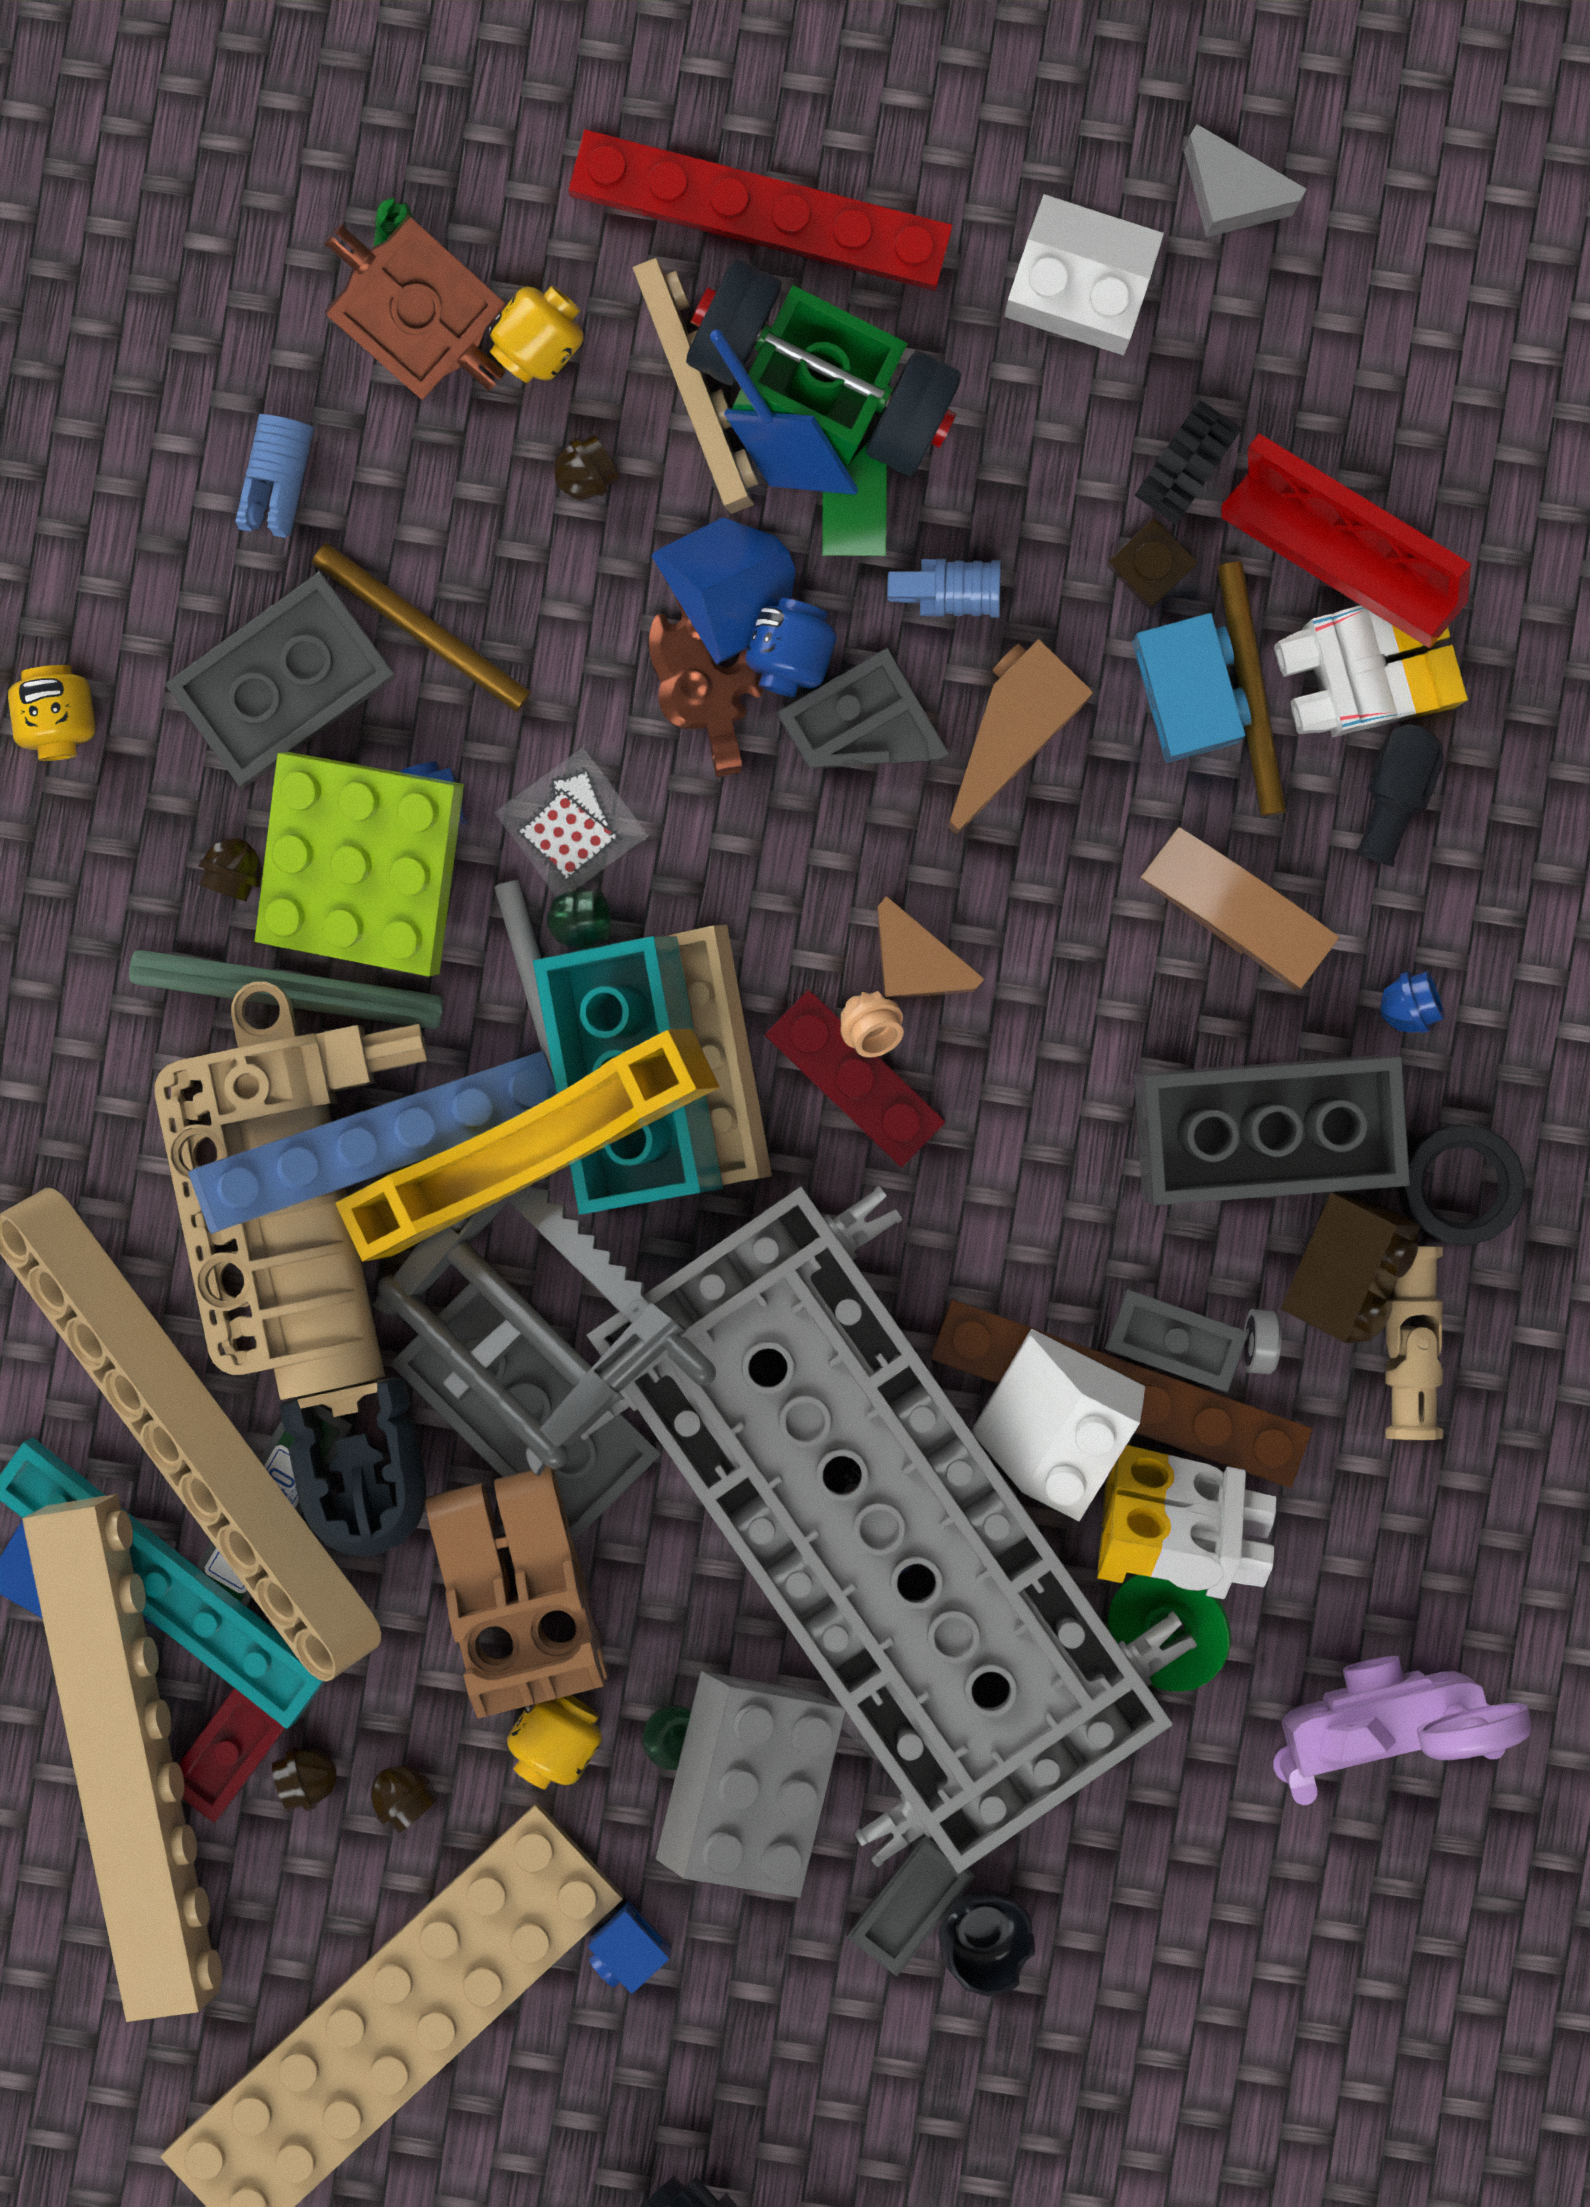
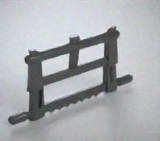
[372,1186,716,1476]

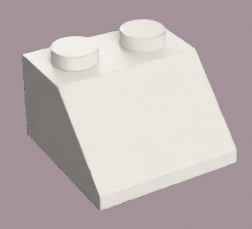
[1004,194,1164,356]
[972,1329,1145,1521]

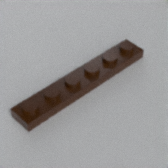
[930,1299,1313,1489]

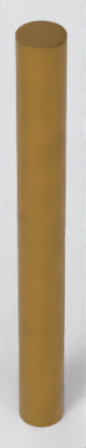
[312,543,532,713]
[1217,561,1286,816]

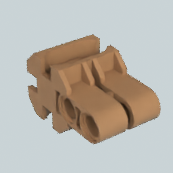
[425,1466,608,1718]

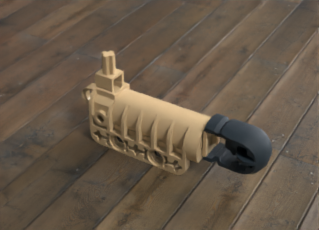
[155,982,427,1556]

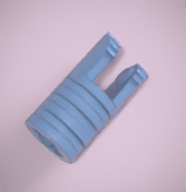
[235,414,314,538]

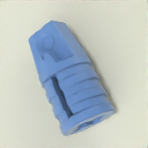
[887,559,1001,618]

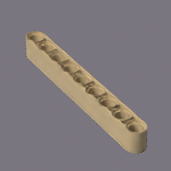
[0,1188,381,1681]

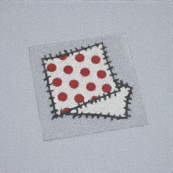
[494,747,649,901]

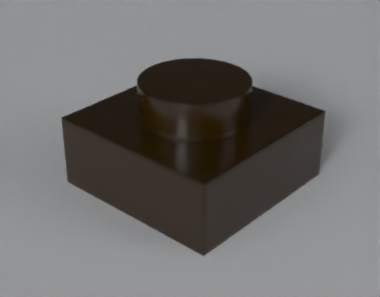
[1106,517,1198,610]

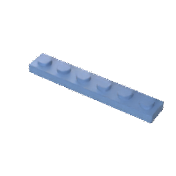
[188,1051,557,1234]

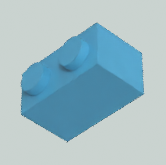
[1132,613,1251,764]

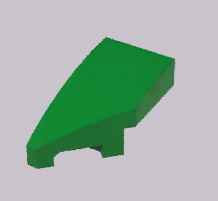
[822,434,887,556]

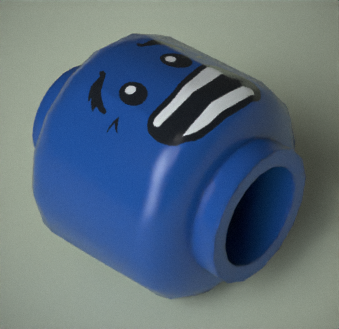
[745,598,837,698]

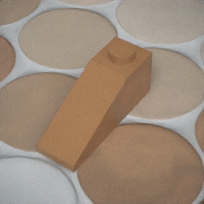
[948,639,1094,836]

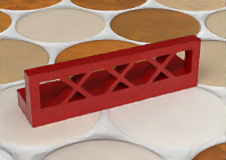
[1221,433,1471,648]

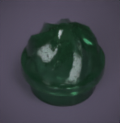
[547,886,611,950]
[642,1705,691,1770]

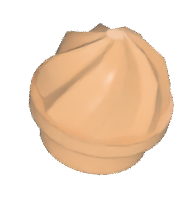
[840,991,904,1057]

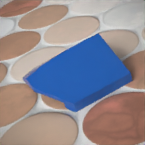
[651,517,796,665]

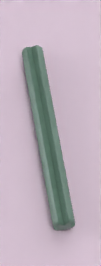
[129,950,444,1029]

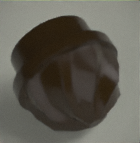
[554,434,620,500]
[198,838,262,902]
[272,1747,337,1811]
[371,1766,437,1833]

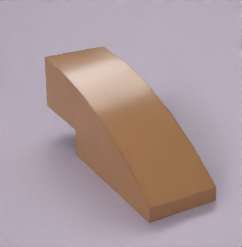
[1140,827,1340,991]

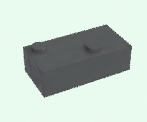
[1134,1055,1410,1205]

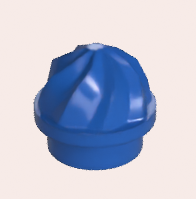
[1380,971,1445,1034]

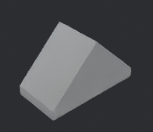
[1184,124,1307,237]

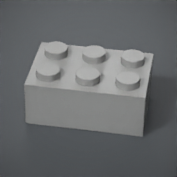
[656,1671,845,1898]

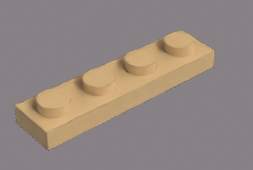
[632,258,759,514]
[668,924,772,1185]

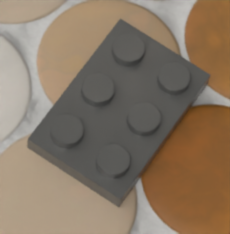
[165,571,397,789]

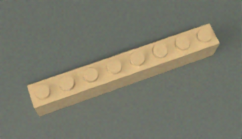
[22,1494,222,2022]

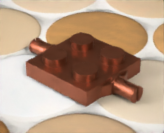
[324,215,506,400]

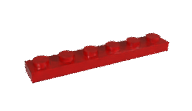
[568,129,953,292]

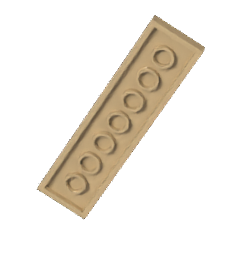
[160,1802,624,2207]

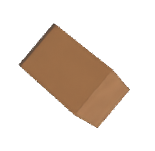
[877,896,984,999]

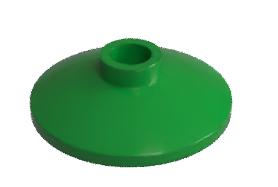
[1108,1574,1231,1692]

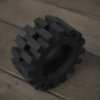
[1134,399,1242,524]

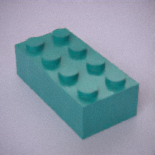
[533,936,723,1215]

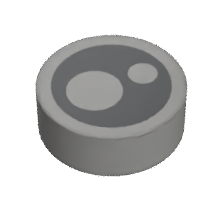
[1243,1309,1281,1374]

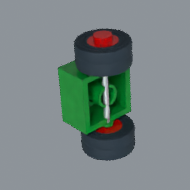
[686,259,962,476]

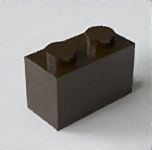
[1280,1192,1421,1343]

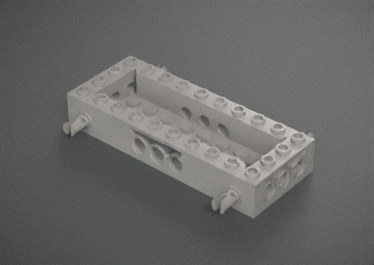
[580,1186,1197,1874]

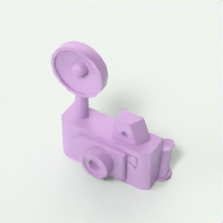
[1273,1656,1532,1805]

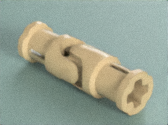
[1385,1246,1443,1440]

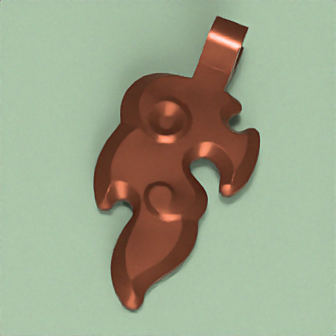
[649,596,764,778]

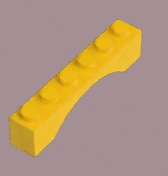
[335,1029,720,1262]

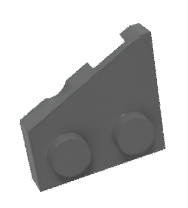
[777,648,949,769]

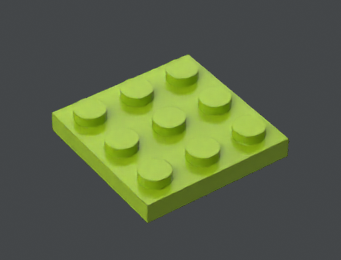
[255,752,464,977]

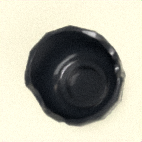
[938,1888,1035,1997]

